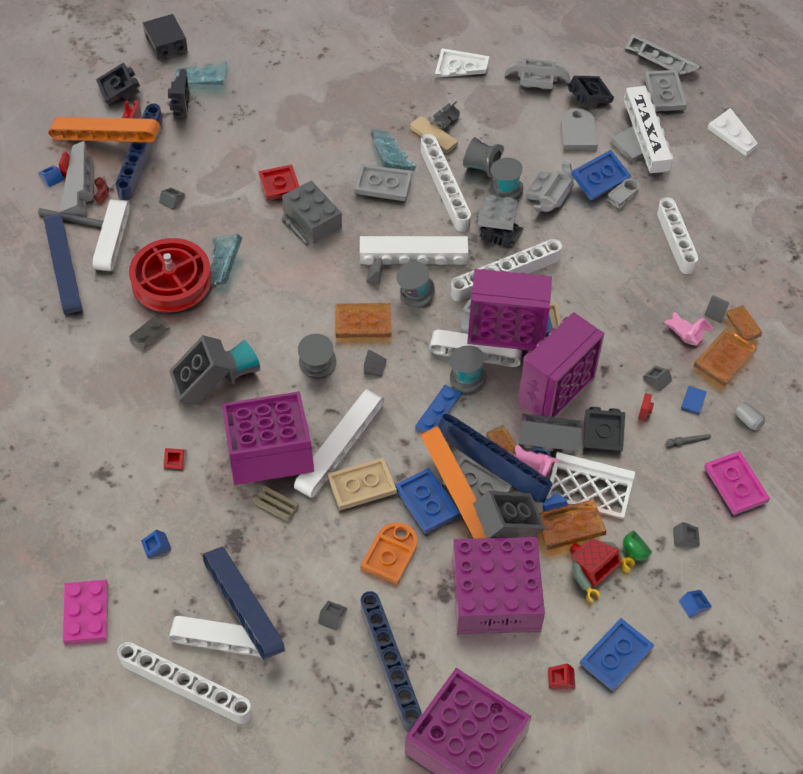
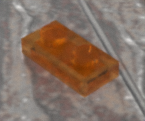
[726,305,763,342]
[486,425,516,456]

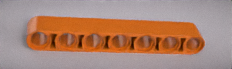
[48,117,161,142]
[420,426,487,539]

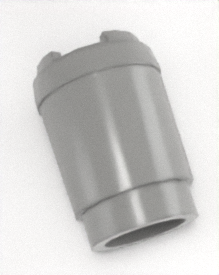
[735,402,765,431]

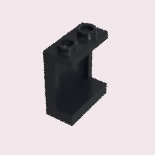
[142,14,188,59]

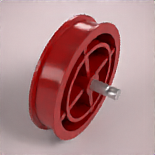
[129,238,212,312]

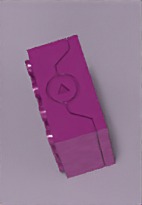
[467,269,552,351]
[518,312,605,417]
[222,391,315,485]
[452,537,545,634]
[405,668,532,774]

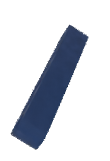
[115,103,163,201]
[43,213,83,315]
[438,414,553,503]
[202,546,285,660]
[360,591,422,732]

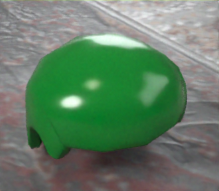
[623,530,652,561]

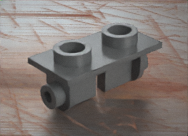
[430,101,460,129]

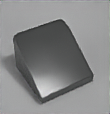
[159,187,185,209]
[366,258,383,283]
[705,295,730,322]
[364,350,387,376]
[643,366,672,391]
[673,522,700,547]
[318,601,347,630]

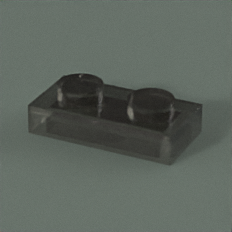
[129,314,170,351]

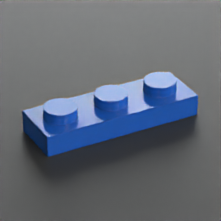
[415,385,461,433]

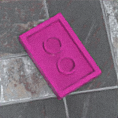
[704,451,770,515]
[63,579,108,644]

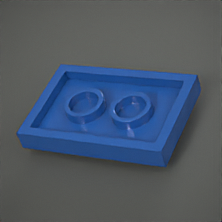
[571,150,631,201]
[395,468,460,534]
[580,618,654,691]

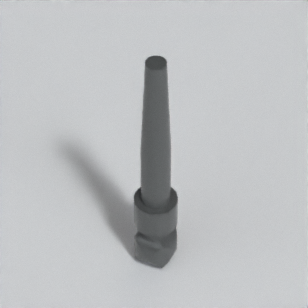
[282,214,309,244]
[666,434,711,447]

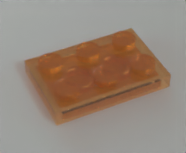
[335,303,392,338]
[693,328,757,386]
[539,499,606,550]

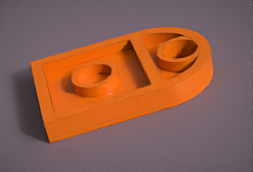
[360,522,417,585]

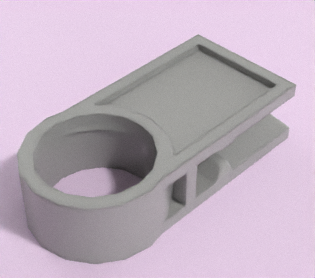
[607,179,640,209]

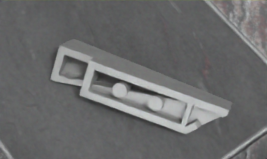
[625,33,702,76]
[60,141,94,216]

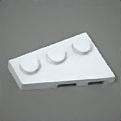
[435,48,489,78]
[707,108,758,156]

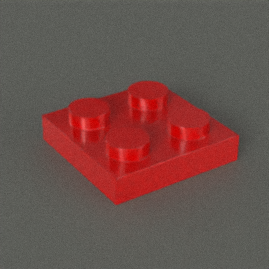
[258,164,299,201]

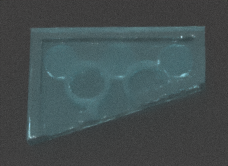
[174,61,228,86]
[370,129,416,171]
[210,234,243,286]

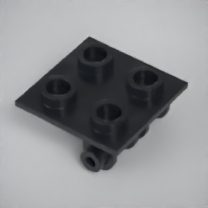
[479,223,523,249]

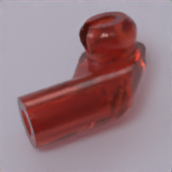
[94,177,109,202]

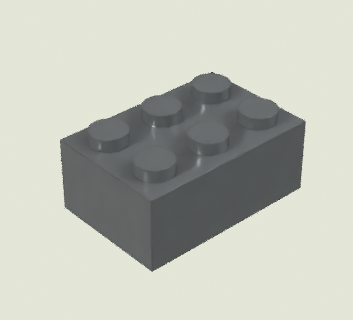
[282,180,342,242]
[169,335,232,405]
[519,413,582,453]
[473,491,546,538]

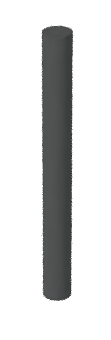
[38,208,104,228]

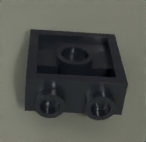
[96,62,140,105]
[168,69,190,118]
[568,76,614,108]
[583,407,625,452]

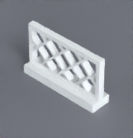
[546,452,635,520]

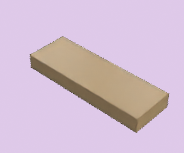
[409,116,458,154]

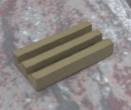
[254,486,299,522]

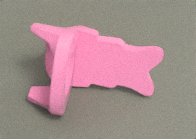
[664,312,713,346]
[514,445,560,477]

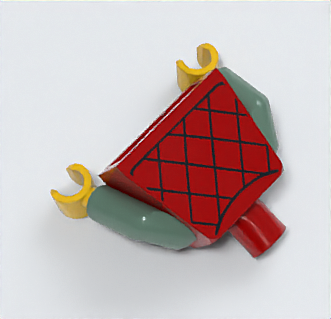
[570,539,635,604]

